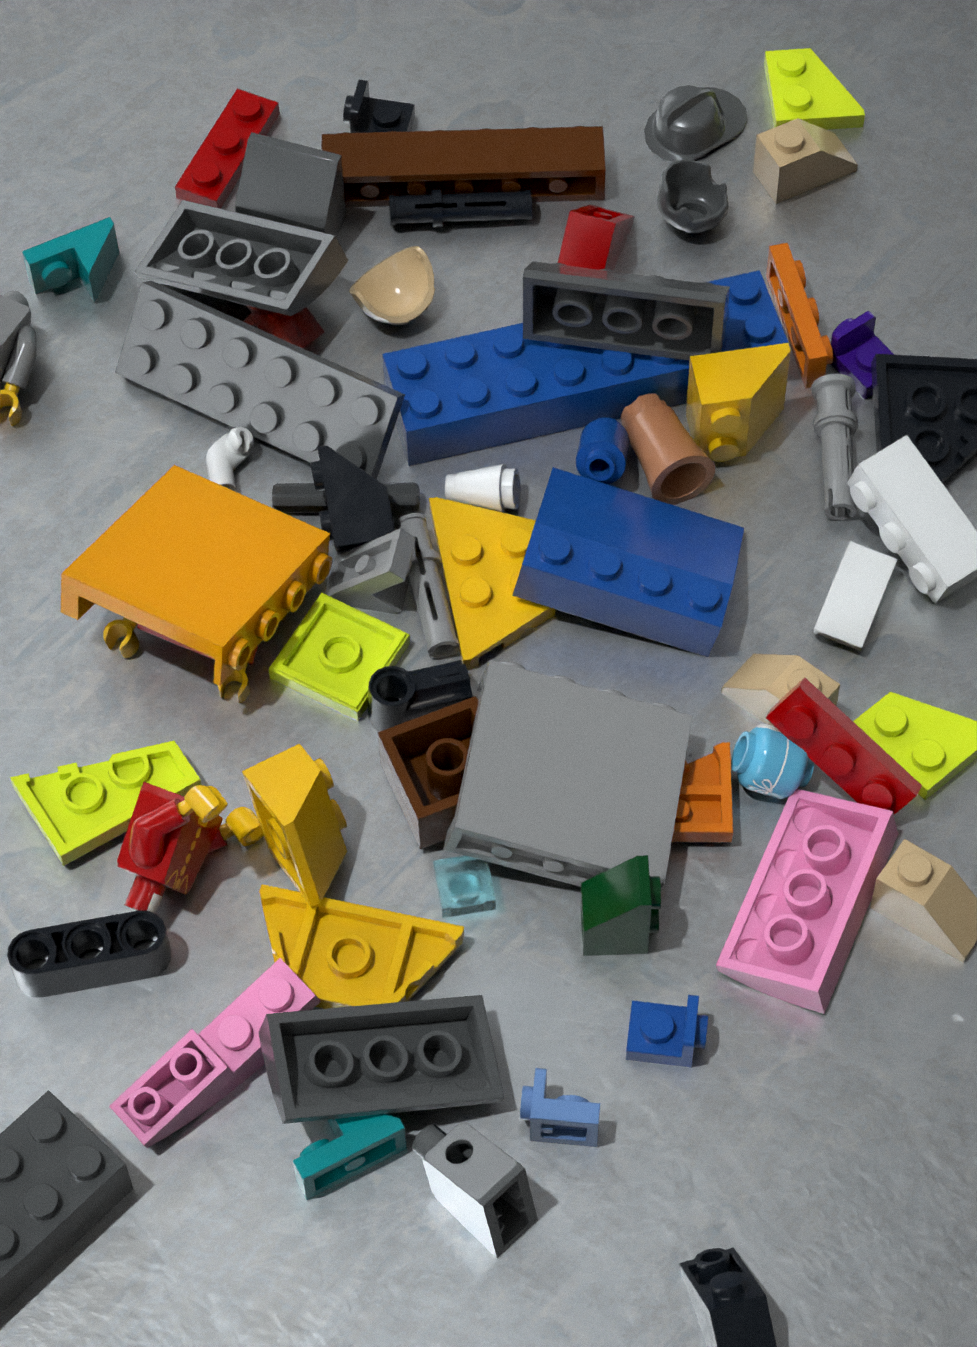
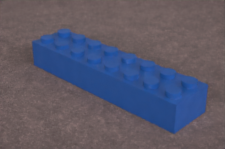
[382,270,790,466]

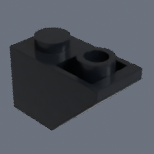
[311,446,395,552]
[679,1247,777,1347]

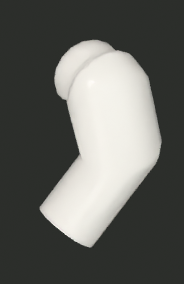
[206,427,254,492]

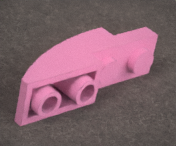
[109,958,321,1148]

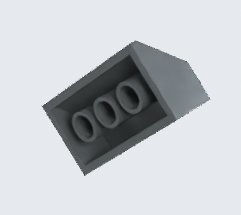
[523,261,730,361]

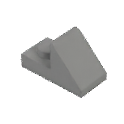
[325,528,416,614]

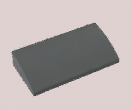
[134,200,348,316]
[258,995,505,1124]

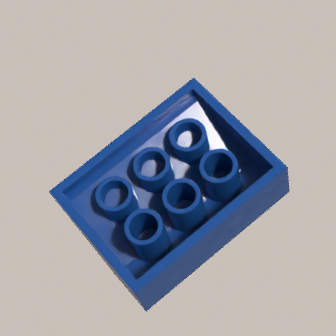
[512,467,744,657]

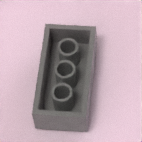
[0,1090,133,1313]

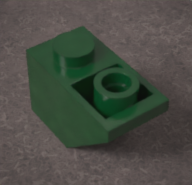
[580,855,661,956]

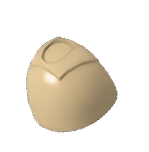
[349,246,435,326]

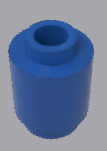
[576,417,630,484]

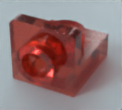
[243,305,325,349]

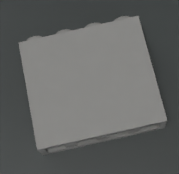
[443,660,693,888]

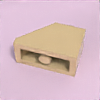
[753,118,858,204]
[721,654,840,726]
[870,839,977,963]

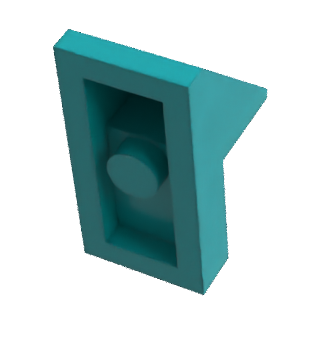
[22,217,119,302]
[293,1114,407,1200]

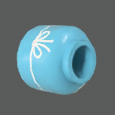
[731,723,814,800]

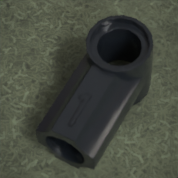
[367,660,473,731]

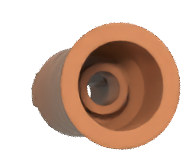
[621,394,715,505]

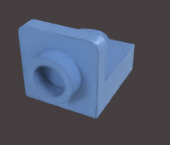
[520,1068,600,1147]

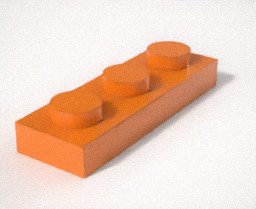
[766,243,833,389]

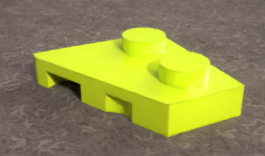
[764,48,865,130]
[853,692,977,800]

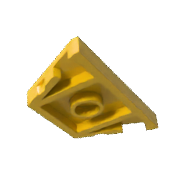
[429,497,555,671]
[259,884,464,1009]

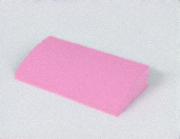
[716,789,898,1014]

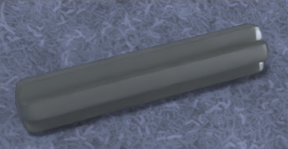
[272,482,420,513]

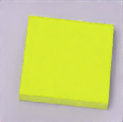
[268,592,410,721]

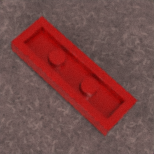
[175,88,280,209]
[765,677,922,815]

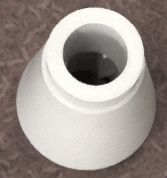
[445,464,521,513]

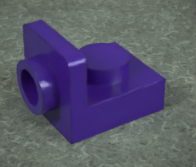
[831,311,894,400]

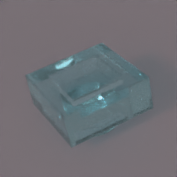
[433,856,496,918]

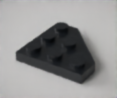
[871,354,977,484]

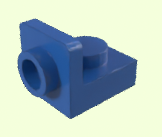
[626,995,708,1068]

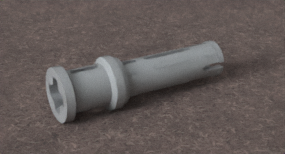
[811,374,858,521]

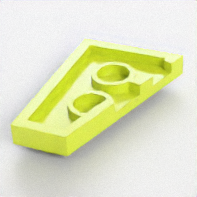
[10,741,202,866]

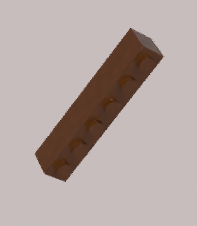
[321,126,606,207]

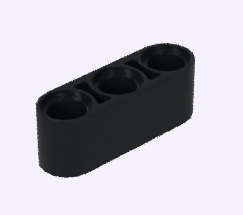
[7,911,171,997]

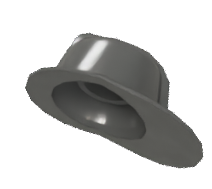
[644,85,747,162]

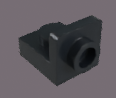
[343,79,415,133]

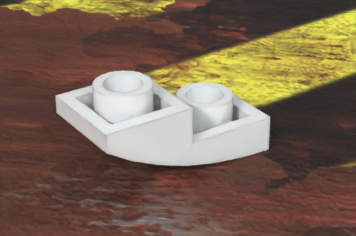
[813,541,898,651]

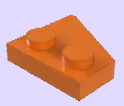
[672,742,733,842]

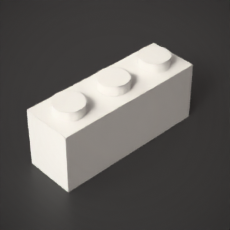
[847,435,977,604]

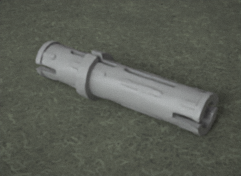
[395,513,460,659]

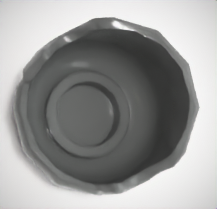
[657,159,729,234]

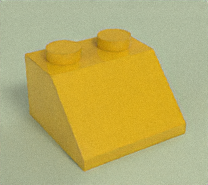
[686,343,791,462]
[242,743,347,908]

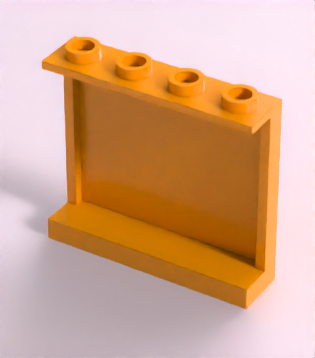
[60,465,332,686]

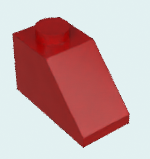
[558,204,635,271]

